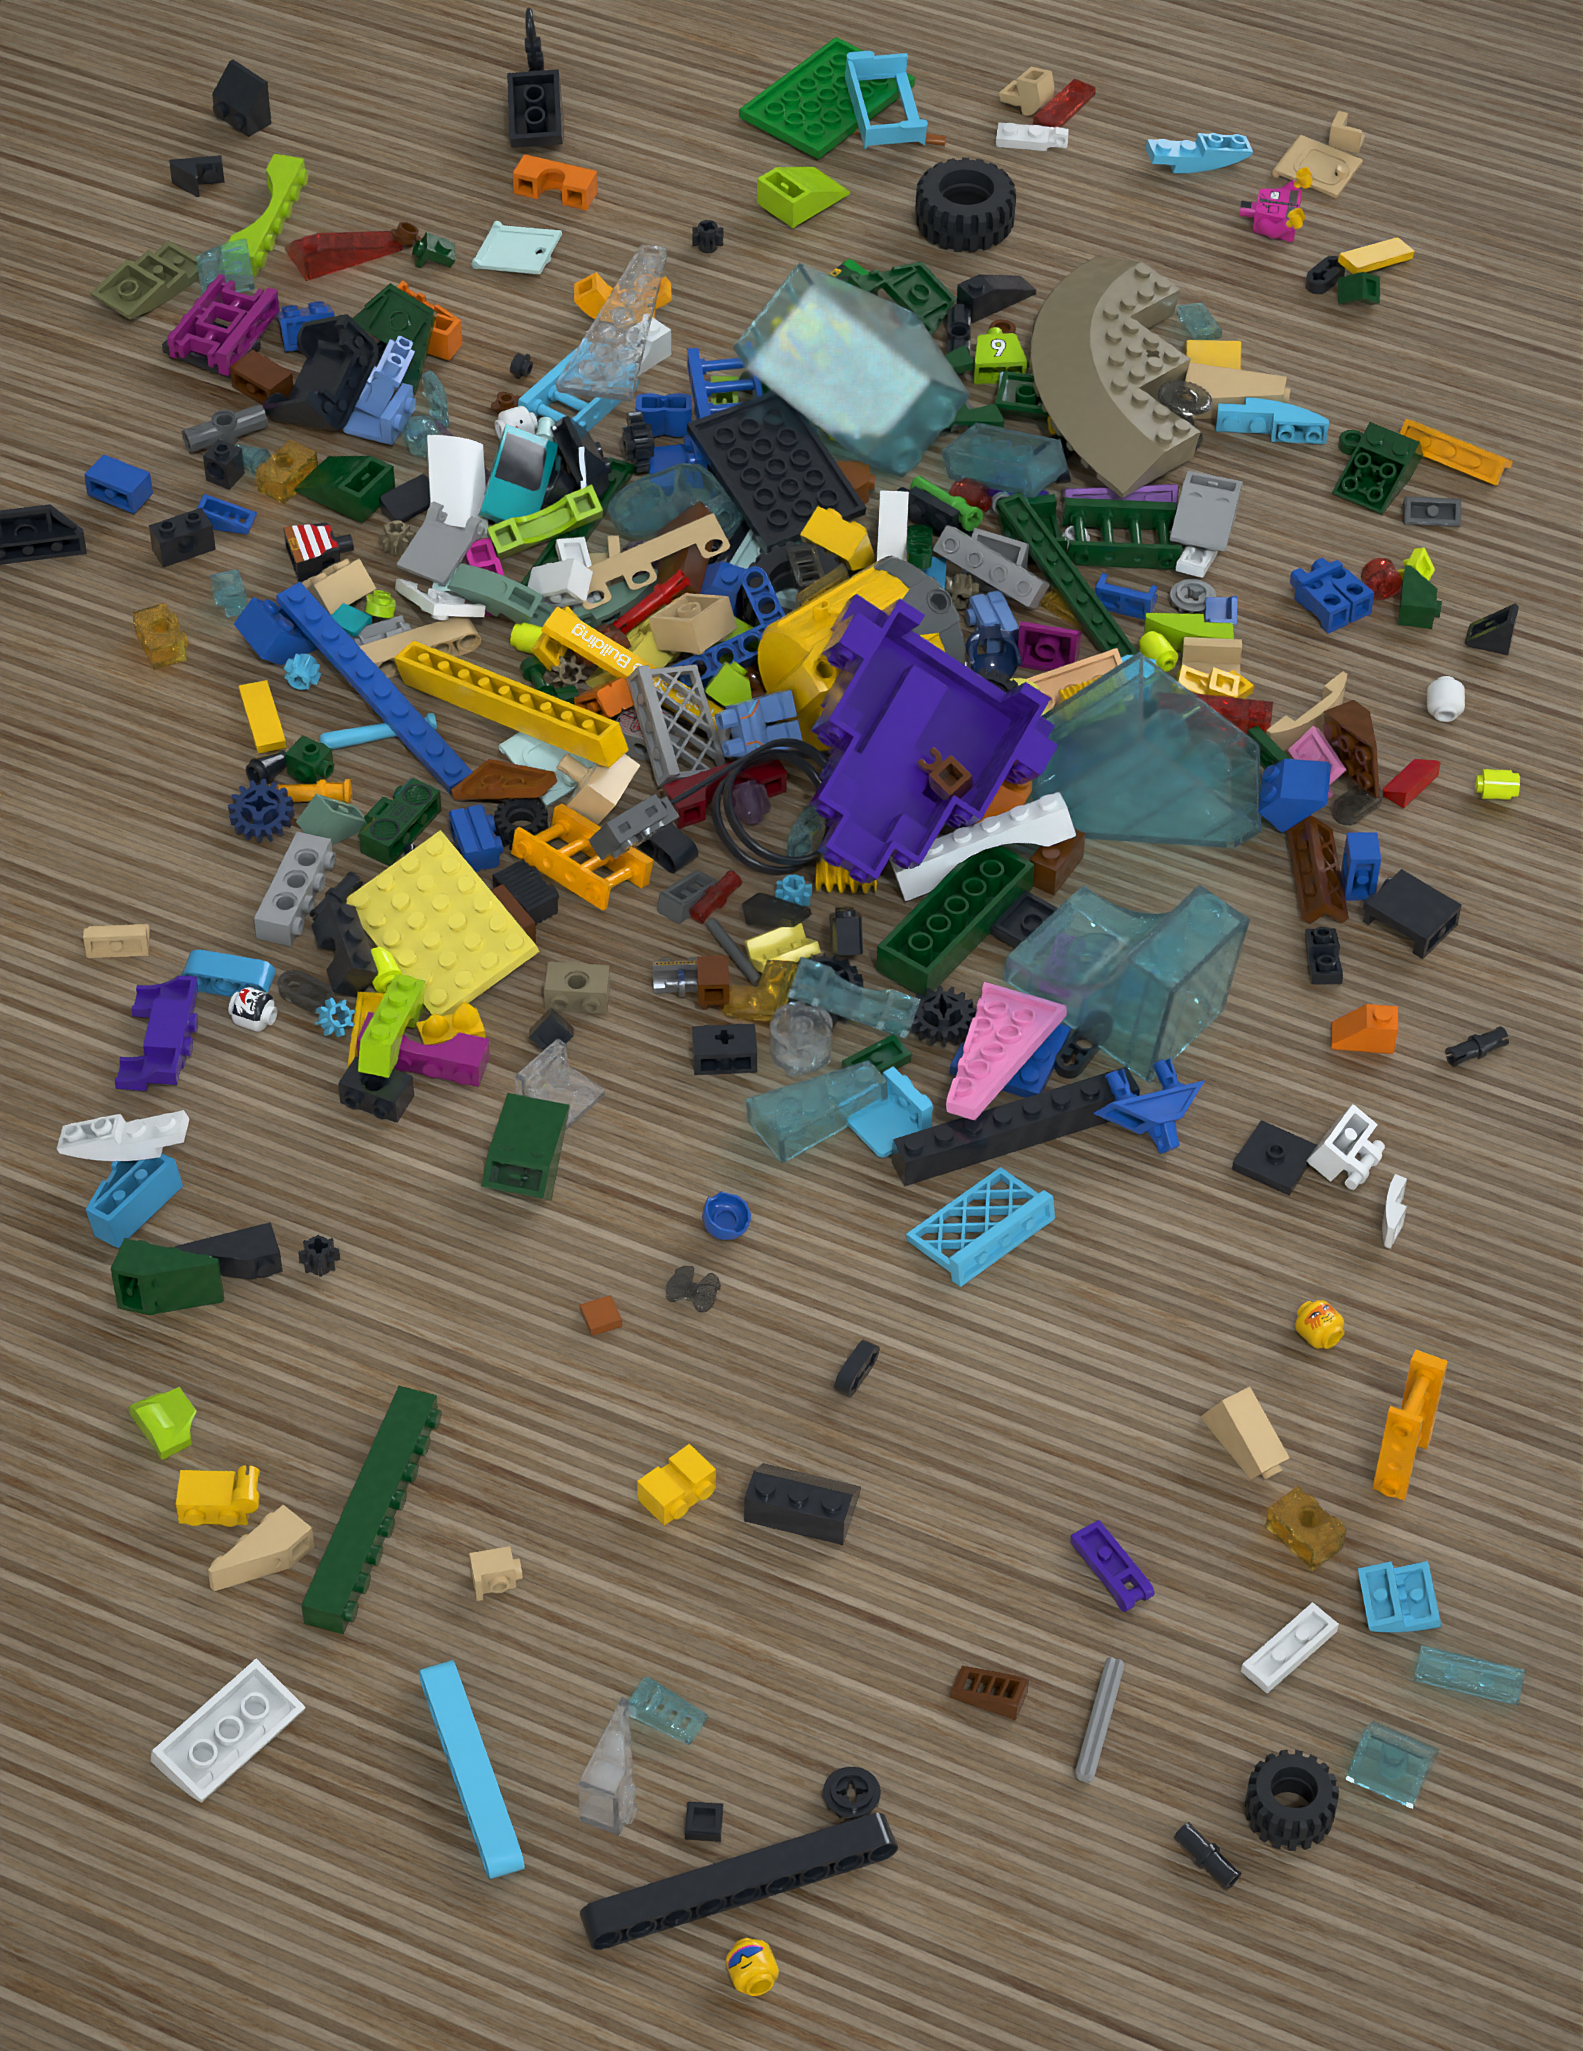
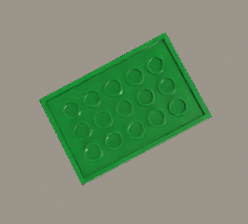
[739,37,915,159]

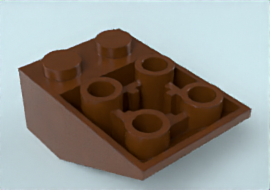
[1323,700,1380,798]

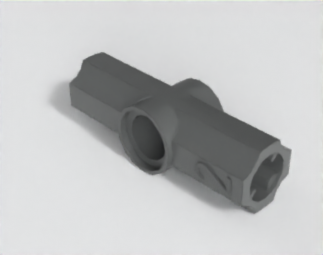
[182,404,268,453]

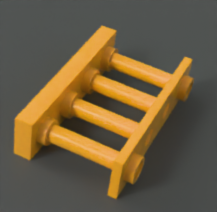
[511,803,654,911]
[1372,1349,1448,1501]

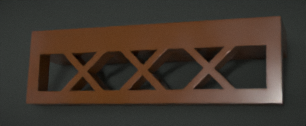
[1286,815,1349,924]

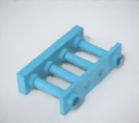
[518,341,639,431]

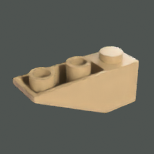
[208,1505,315,1591]

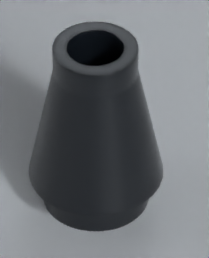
[246,750,287,785]

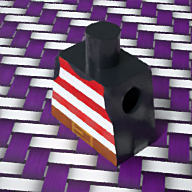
[283,523,354,582]

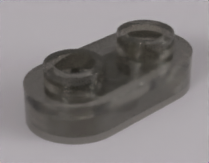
[1332,785,1383,826]
[277,970,335,1014]

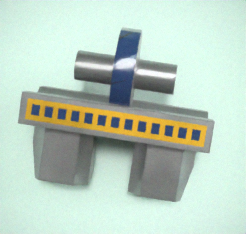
[653,957,697,997]

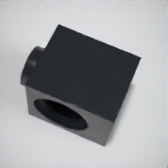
[203,439,245,490]

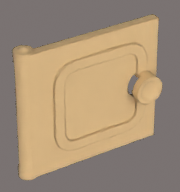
[1271,135,1363,198]

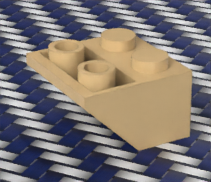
[301,558,376,615]

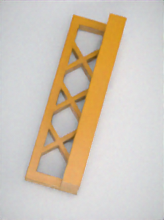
[1399,419,1513,485]

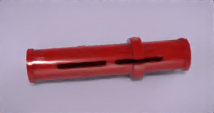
[613,569,691,636]

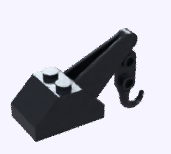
[507,7,565,148]

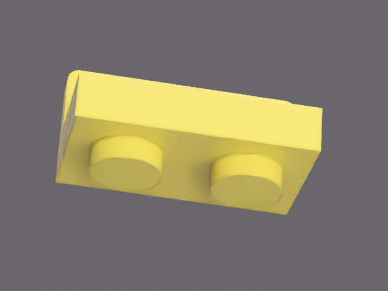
[745,920,821,976]

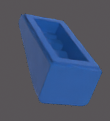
[197,494,257,534]

